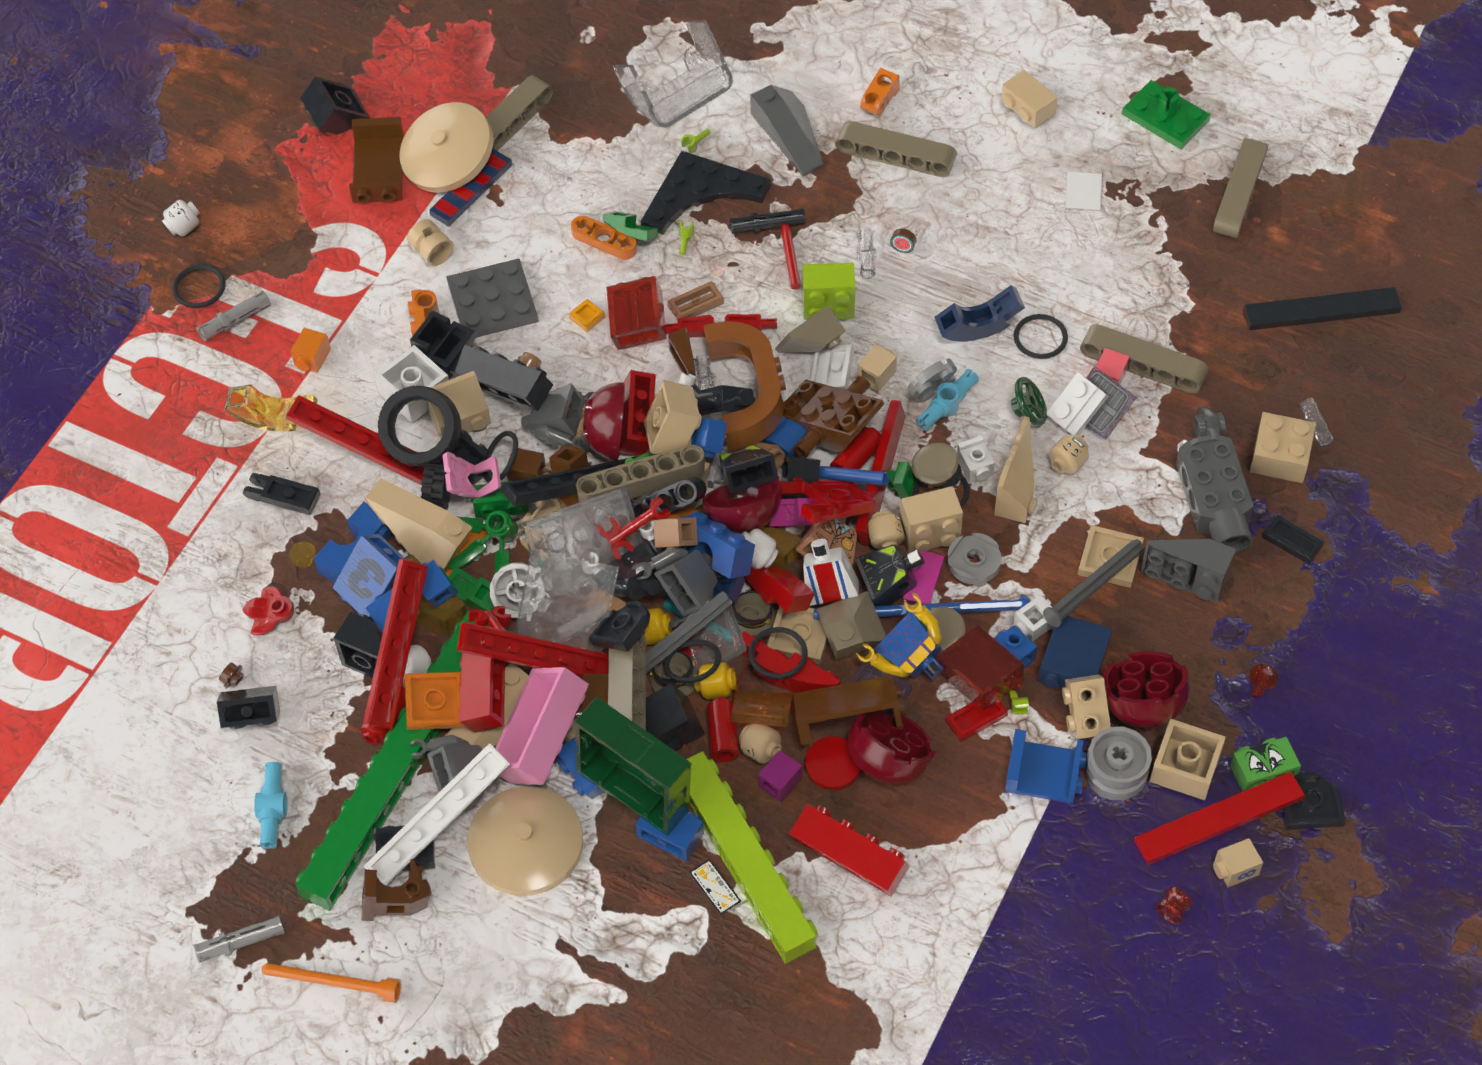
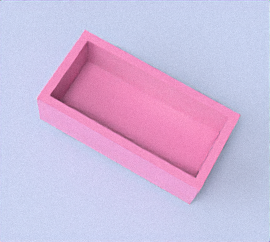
[495,667,589,785]

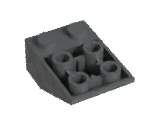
[1141,539,1236,603]

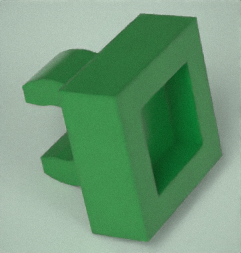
[886,462,916,499]

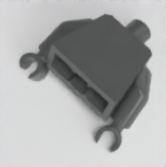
[521,383,594,450]
[632,548,718,628]
[410,735,484,815]

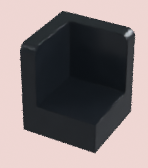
[781,456,821,484]

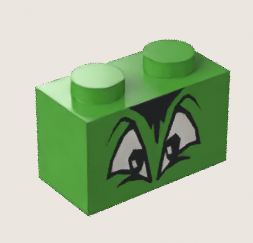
[1230,737,1301,792]

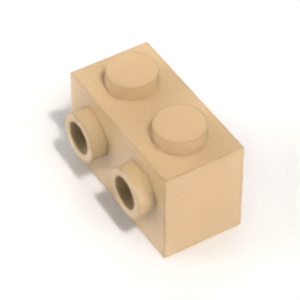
[1001,70,1058,128]
[1062,675,1111,739]

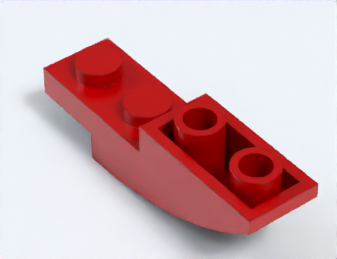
[737,631,840,693]

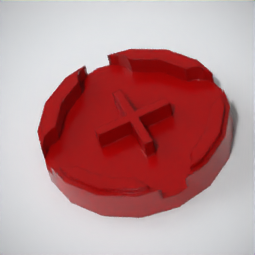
[805,736,861,791]

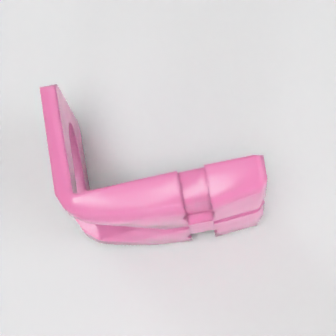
[443,452,501,499]

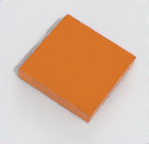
[404,672,464,730]

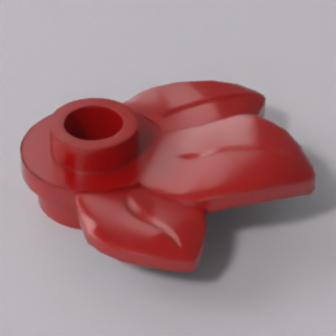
[242,586,294,635]

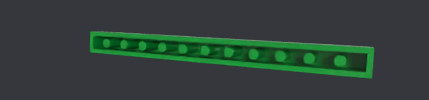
[296,611,489,911]

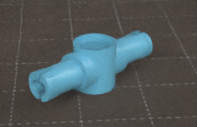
[916,369,979,431]
[254,762,288,849]

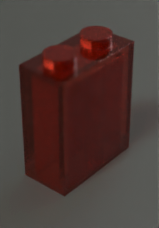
[606,276,667,350]
[937,625,1024,712]

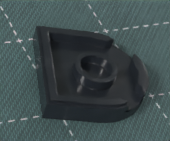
[588,601,650,652]
[1282,772,1345,830]

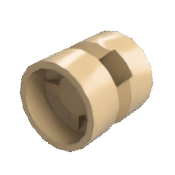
[407,219,454,266]

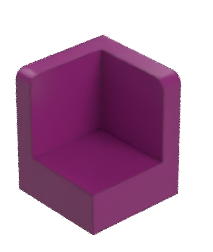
[758,751,802,803]

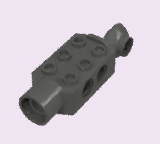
[1176,406,1253,554]

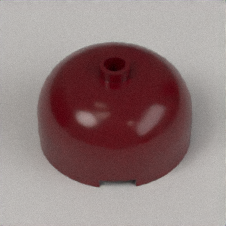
[1103,651,1190,728]
[848,710,935,785]

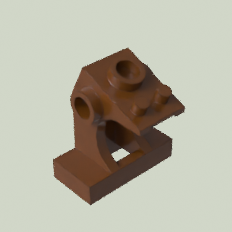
[361,859,432,921]

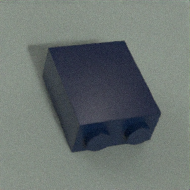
[1038,616,1112,689]

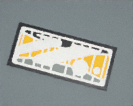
[689,859,742,915]

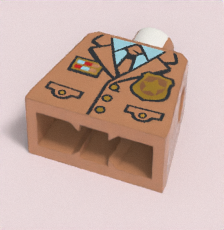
[796,517,857,566]

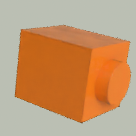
[290,327,331,373]

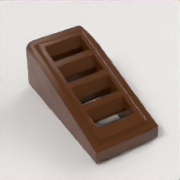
[668,328,696,385]

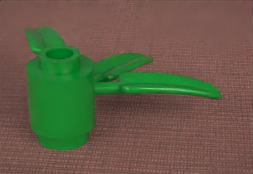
[449,510,518,573]

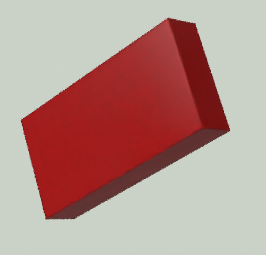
[945,691,1008,742]

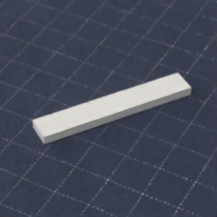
[363,743,511,886]

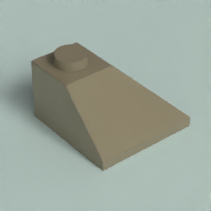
[775,306,846,353]
[816,591,886,660]

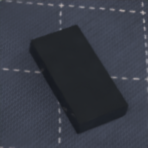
[1262,514,1325,565]

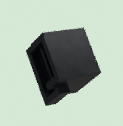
[410,310,476,380]
[646,683,705,751]

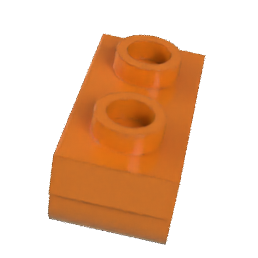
[408,289,440,336]

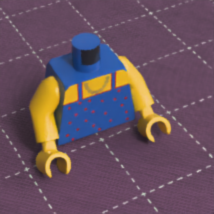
[856,593,944,680]

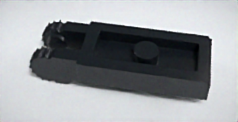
[242,473,321,515]

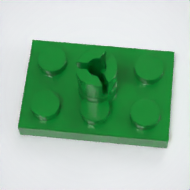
[1122,80,1211,150]

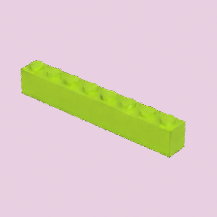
[687,751,818,964]

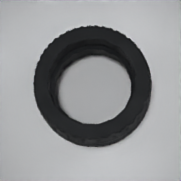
[378,386,461,466]

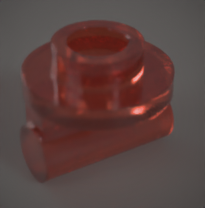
[1249,663,1278,697]

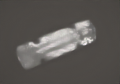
[1300,398,1333,446]

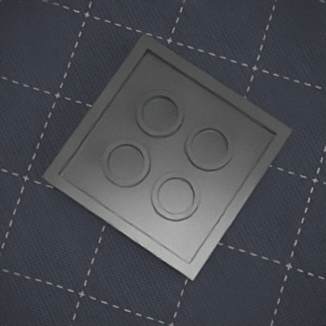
[446,258,539,338]

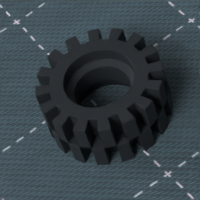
[421,464,450,510]

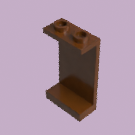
[349,117,404,203]
[793,675,906,745]

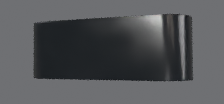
[628,477,707,520]

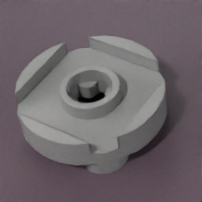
[908,358,957,402]
[947,533,1002,587]

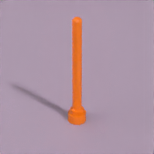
[262,963,401,1003]

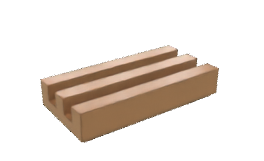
[667,281,724,321]

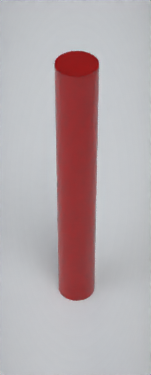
[781,224,801,290]

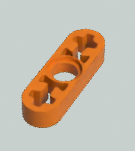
[571,216,637,260]

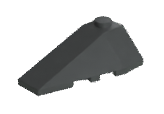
[750,85,823,177]

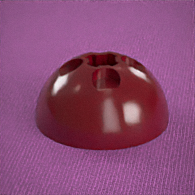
[583,382,625,461]
[702,480,782,534]

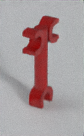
[597,497,671,560]
[468,606,511,631]

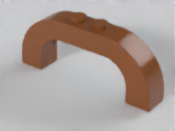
[703,321,786,452]

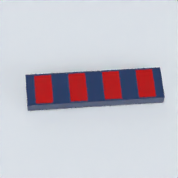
[429,149,513,227]

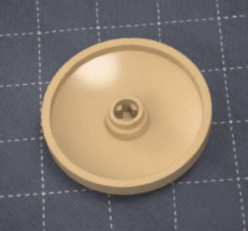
[400,102,493,192]
[467,786,584,896]

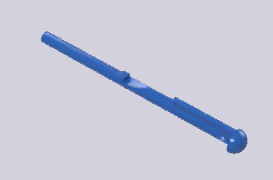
[814,594,1031,620]

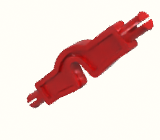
[662,314,777,338]

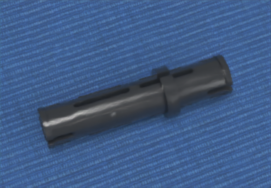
[729,208,806,234]

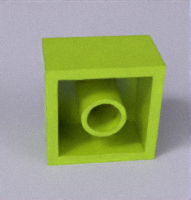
[803,263,856,320]

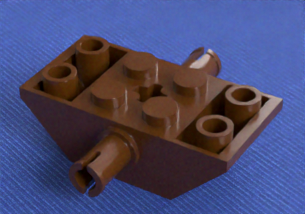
[783,376,884,458]

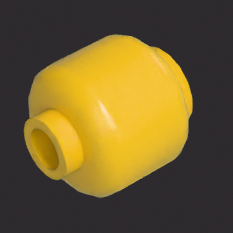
[644,608,672,645]
[694,662,737,700]

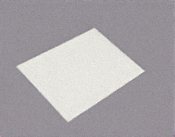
[1066,171,1102,210]

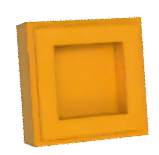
[569,299,605,332]

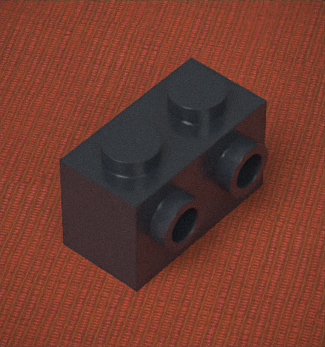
[216,686,280,729]

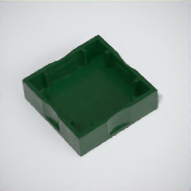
[575,696,691,836]

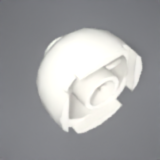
[490,563,544,618]

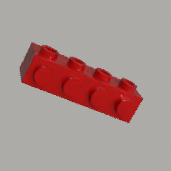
[789,804,909,897]

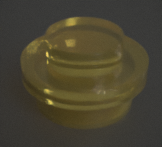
[289,542,317,568]

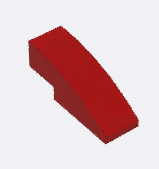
[744,564,815,614]

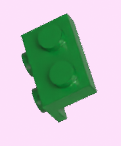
[473,481,529,518]

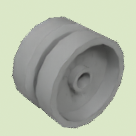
[1085,727,1152,800]

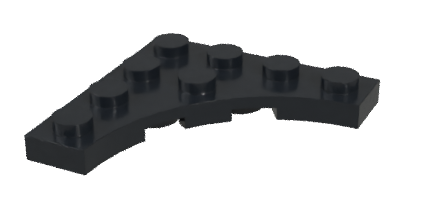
[640,150,772,235]

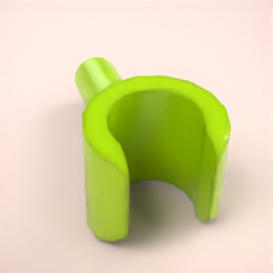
[681,128,711,153]
[679,220,694,255]
[1004,680,1029,715]

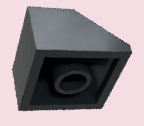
[300,76,370,135]
[333,612,381,678]

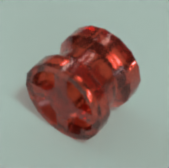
[1155,886,1193,924]

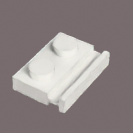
[810,344,854,390]
[1046,372,1109,436]

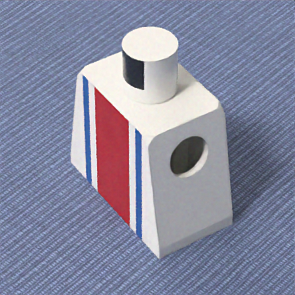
[803,539,859,606]

